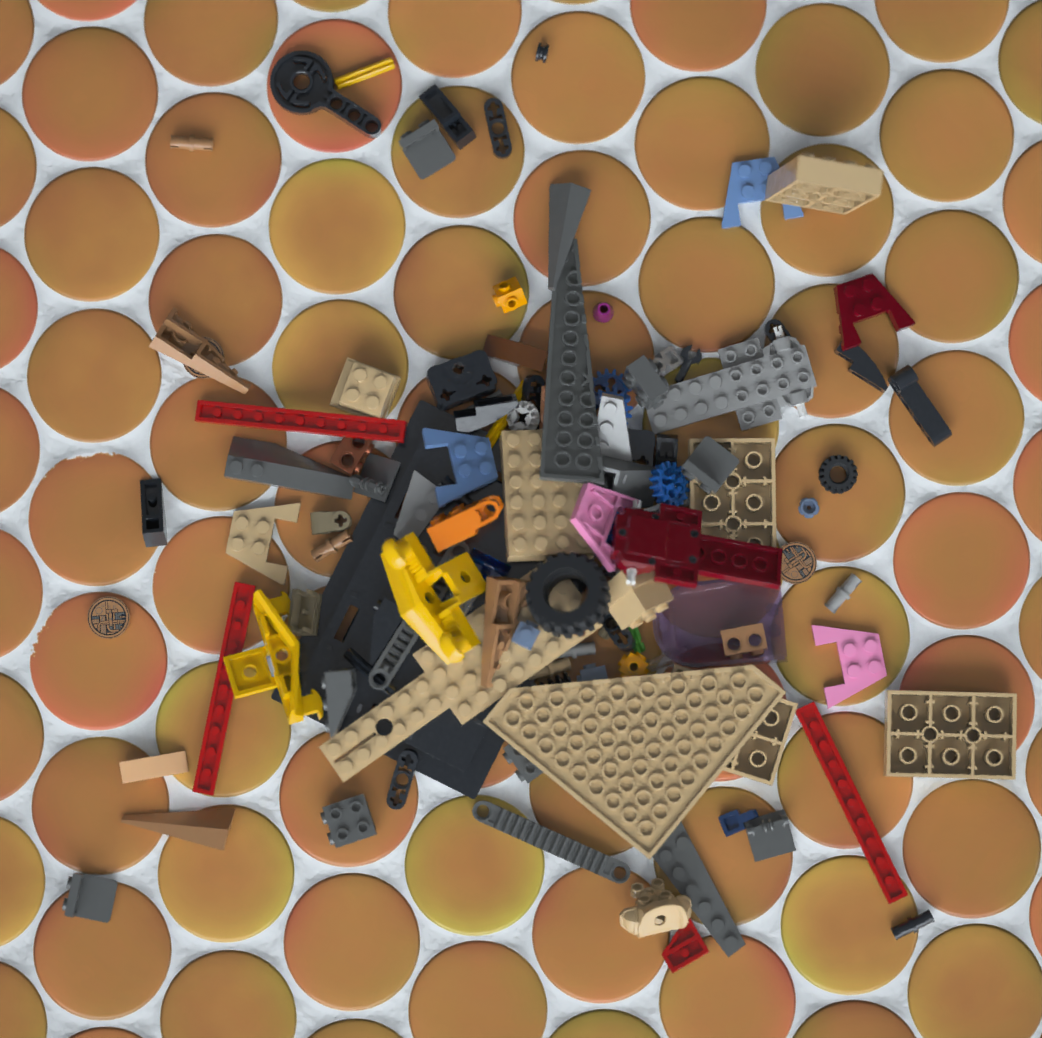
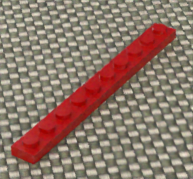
[195,400,407,443]
[192,582,256,796]
[795,701,908,904]

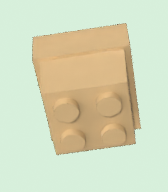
[329,357,401,419]
[608,571,674,630]

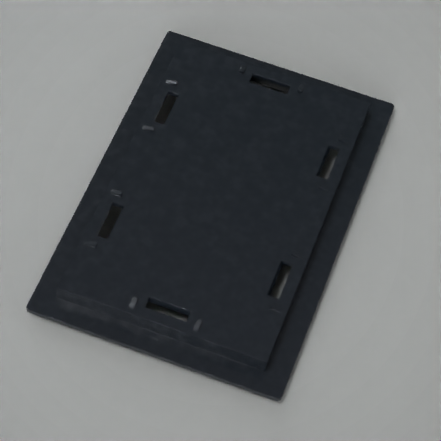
[271,400,596,799]

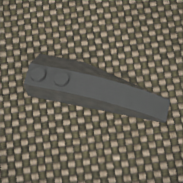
[224,436,354,500]

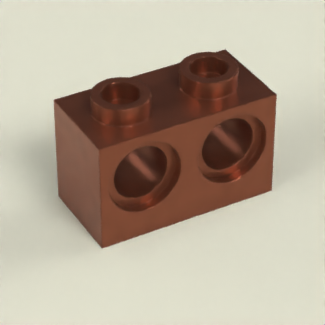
[329,437,375,476]

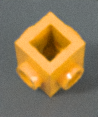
[492,276,527,314]
[618,651,649,678]

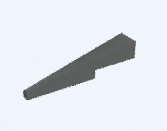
[548,183,591,292]

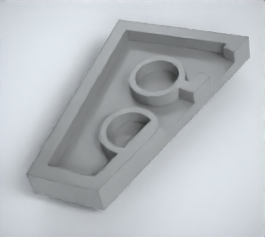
[597,393,633,462]
[393,470,439,539]

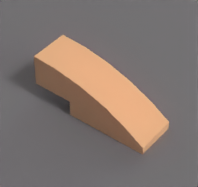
[119,751,189,784]

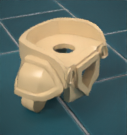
[619,878,692,938]

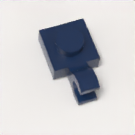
[718,809,759,837]

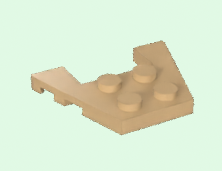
[226,503,301,585]

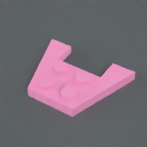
[570,483,639,572]
[811,625,887,709]

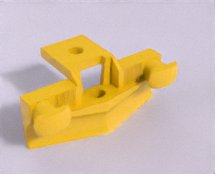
[380,532,486,665]
[223,589,324,725]

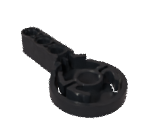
[270,51,382,139]

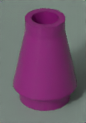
[593,302,614,323]

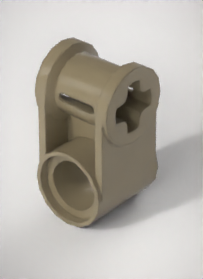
[310,511,352,535]

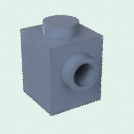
[511,620,540,651]
[576,663,608,682]

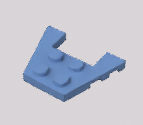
[721,157,804,229]
[422,428,498,508]

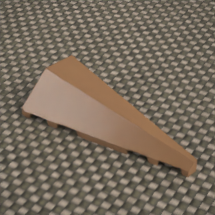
[148,308,251,394]
[481,576,530,688]
[121,808,236,850]

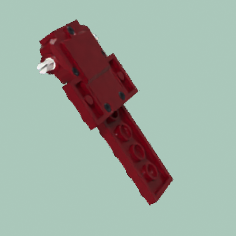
[610,499,782,589]

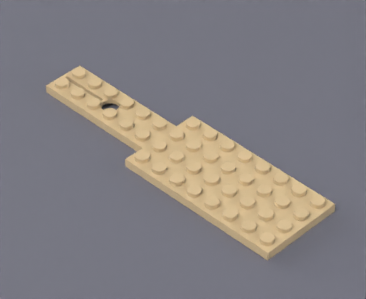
[319,561,603,782]

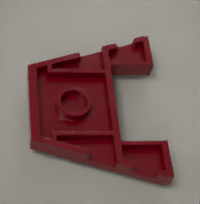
[834,273,916,351]

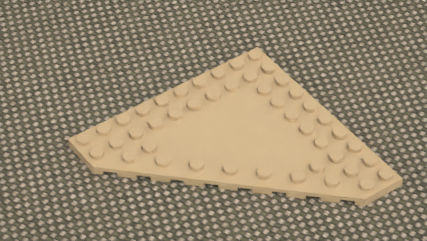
[483,665,786,860]

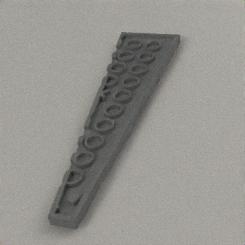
[539,238,604,485]
[652,822,746,957]

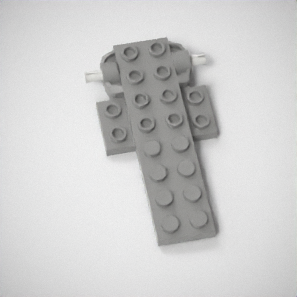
[646,325,817,435]

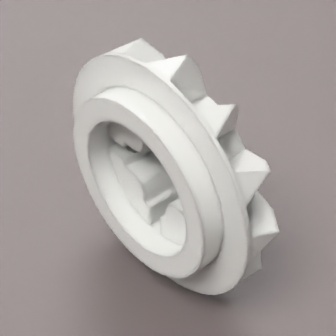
[506,401,540,430]

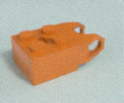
[427,495,504,552]

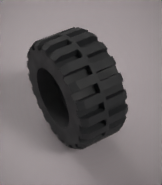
[525,552,611,639]

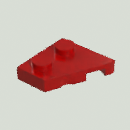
[661,918,710,974]

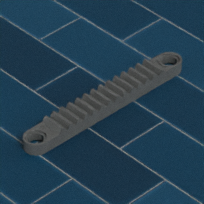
[369,541,470,690]
[472,800,631,883]

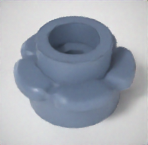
[798,498,819,518]

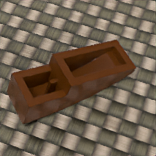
[483,334,548,373]

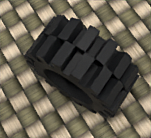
[818,455,858,494]

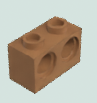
[720,623,768,661]

